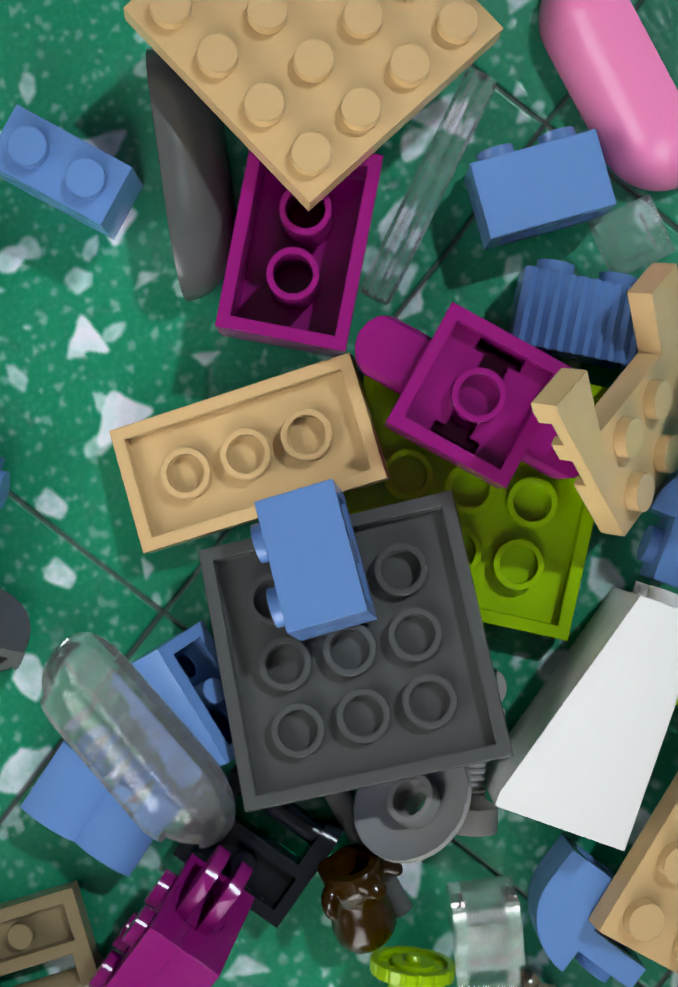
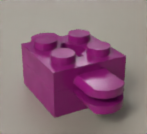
[354,302,579,488]
[88,845,255,987]

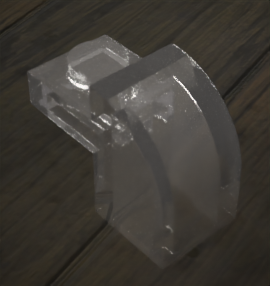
[445,875,526,987]

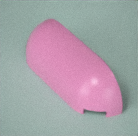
[538,0,678,191]

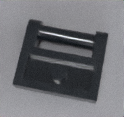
[173,762,343,928]

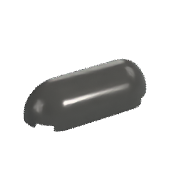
[146,48,237,302]

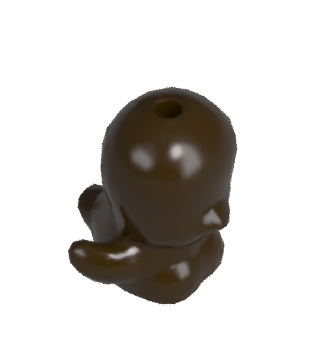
[318,844,403,954]

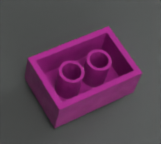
[215,150,383,357]

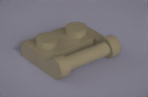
[0,880,104,987]

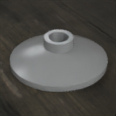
[353,766,472,864]

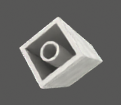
[484,581,678,851]

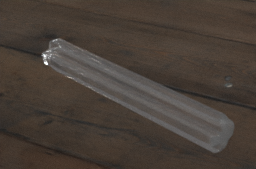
[361,69,496,305]

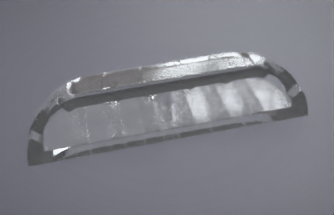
[40,632,235,848]

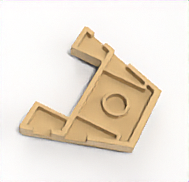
[531,263,678,537]

